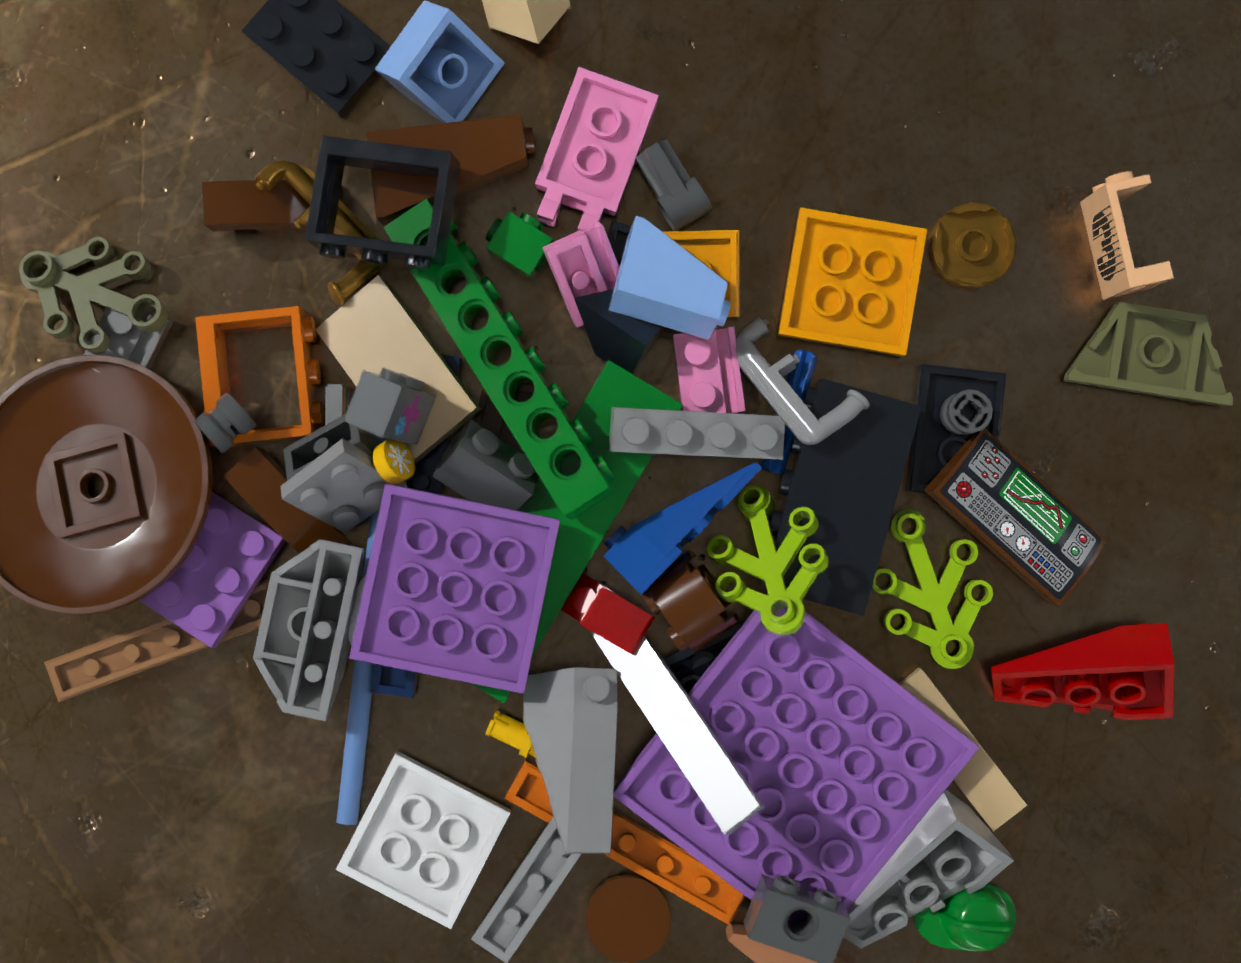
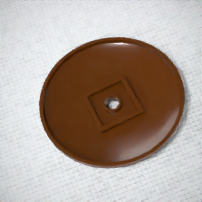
[0,355,213,615]

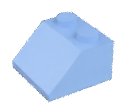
[375,0,505,123]

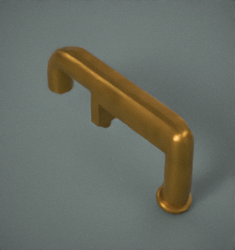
[255,160,383,306]

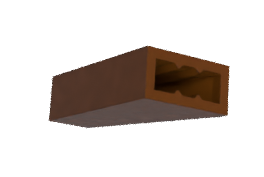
[367,115,535,226]

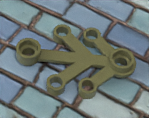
[19,237,168,355]

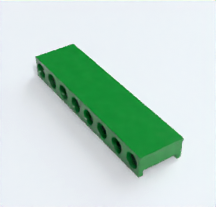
[470,360,683,703]

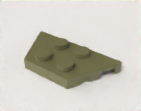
[1064,301,1233,407]

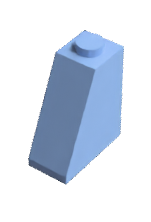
[609,216,731,340]

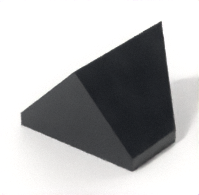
[574,289,664,374]

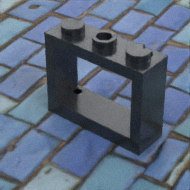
[305,136,460,270]

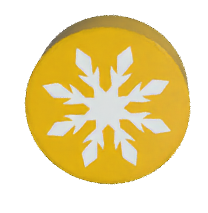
[373,439,415,485]

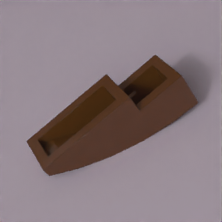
[202,180,343,232]
[223,447,352,553]

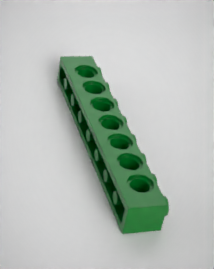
[383,199,616,520]

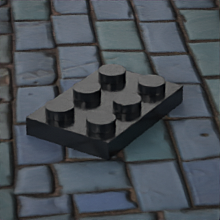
[242,0,391,117]

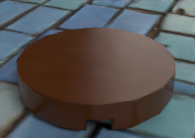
[585,874,671,963]

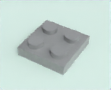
[280,439,407,533]

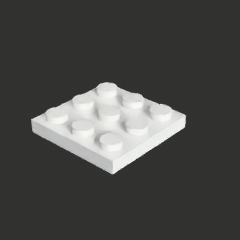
[336,751,511,929]

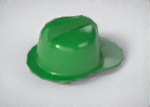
[913,883,1016,952]

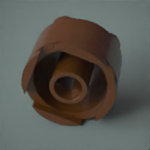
[642,550,740,652]

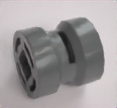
[940,389,993,435]
[193,392,256,454]

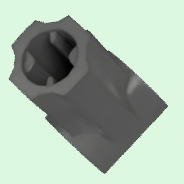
[636,139,712,231]

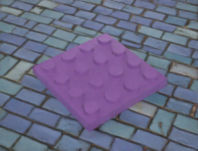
[349,484,560,694]

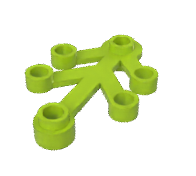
[707,485,829,636]
[872,509,993,669]

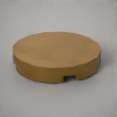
[929,202,1017,289]

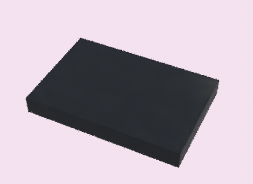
[905,364,1007,494]

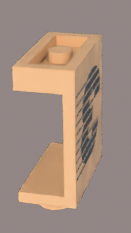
[1080,171,1174,300]

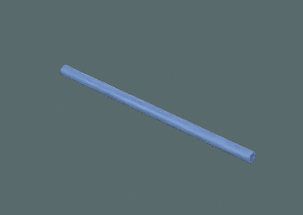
[336,438,388,825]

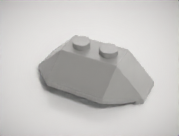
[253,539,364,721]

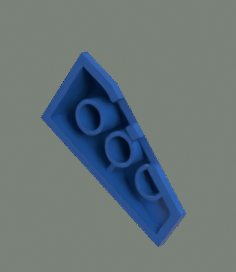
[603,462,762,594]

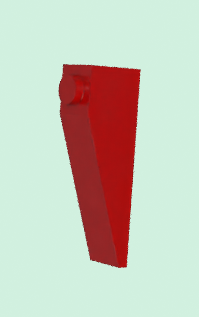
[991,623,1174,720]

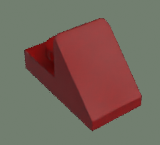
[561,573,655,655]

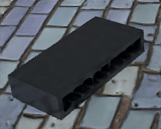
[759,378,922,616]

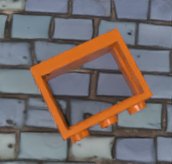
[195,306,325,448]

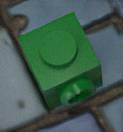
[485,211,554,281]

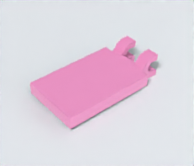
[535,67,659,231]

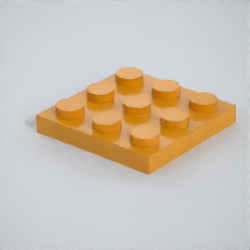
[777,207,927,357]

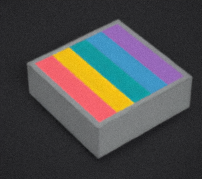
[325,384,350,425]

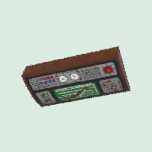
[924,428,1106,607]

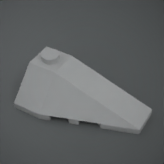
[523,667,617,854]
[843,790,1014,948]

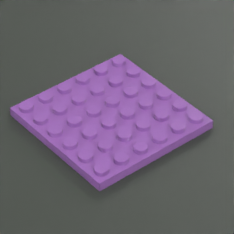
[613,593,980,922]

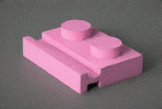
[542,222,619,328]
[672,327,745,413]

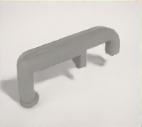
[736,317,870,445]

